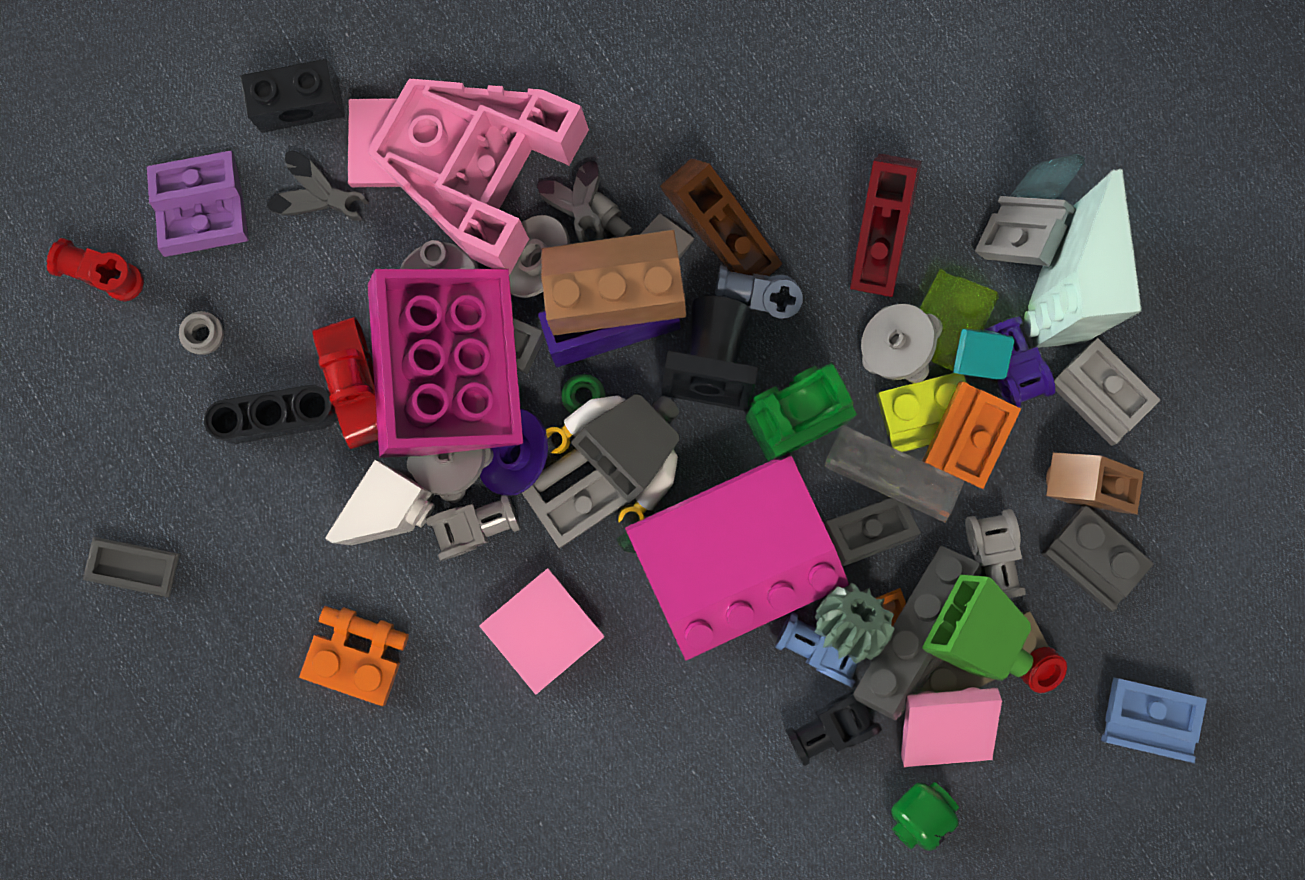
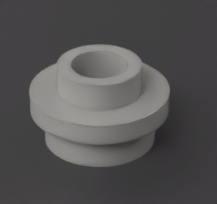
[179,311,224,355]

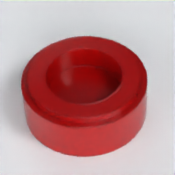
[1021,647,1067,693]

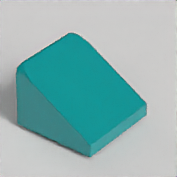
[953,329,1014,380]

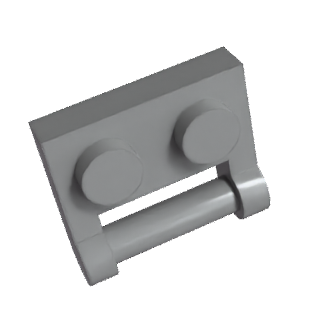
[522,448,628,548]

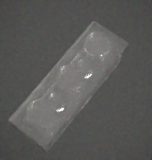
[823,425,964,523]

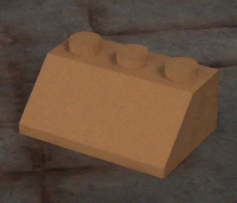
[541,230,686,336]

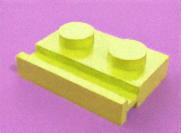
[876,373,966,455]

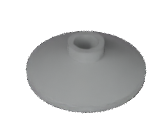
[509,215,570,298]

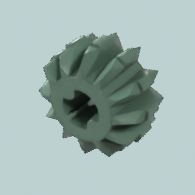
[815,583,895,664]

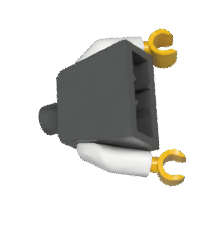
[546,394,680,522]

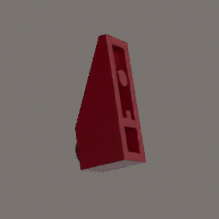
[850,154,922,297]

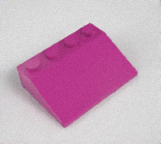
[368,269,523,458]
[625,453,849,661]

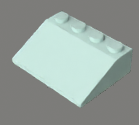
[1024,169,1141,348]

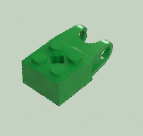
[745,363,857,462]

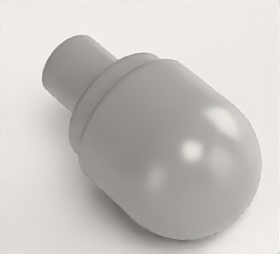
[591,192,632,237]

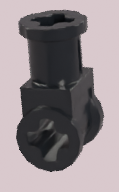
[785,690,882,766]

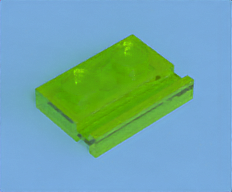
[920,269,999,371]

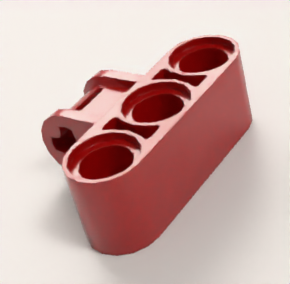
[312,317,378,449]

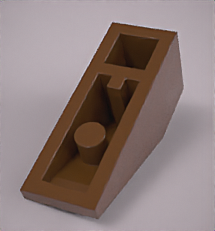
[659,158,783,276]

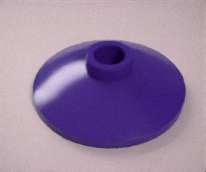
[480,409,548,496]

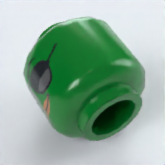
[891,782,959,851]

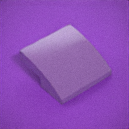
[147,151,249,257]

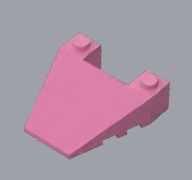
[367,78,589,275]

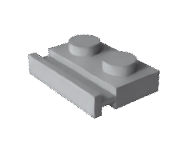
[975,196,1076,266]
[1054,338,1160,446]

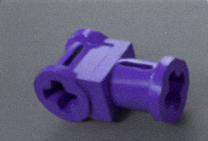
[985,316,1056,408]

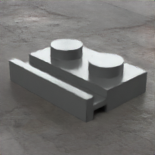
[1041,505,1154,612]

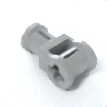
[426,495,521,561]
[965,509,1026,598]

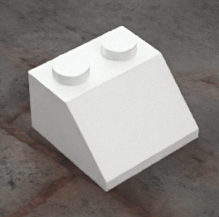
[325,460,435,545]

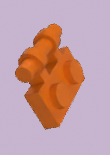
[299,606,409,707]

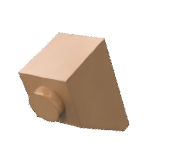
[1046,453,1144,515]

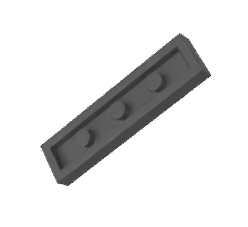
[853,546,982,721]

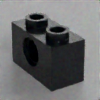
[240,59,345,133]

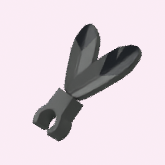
[267,151,369,221]
[537,160,604,242]

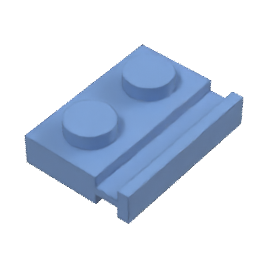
[1101,677,1207,763]

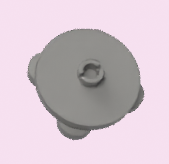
[861,304,943,383]
[407,448,493,503]

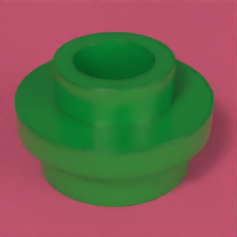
[562,374,605,414]

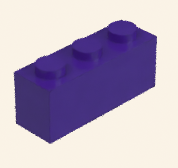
[538,311,680,367]

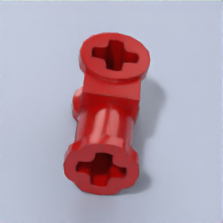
[47,238,144,302]

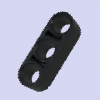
[204,385,338,444]

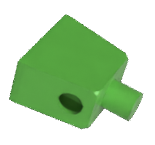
[922,575,1033,680]

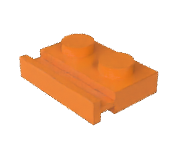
[922,381,1021,489]

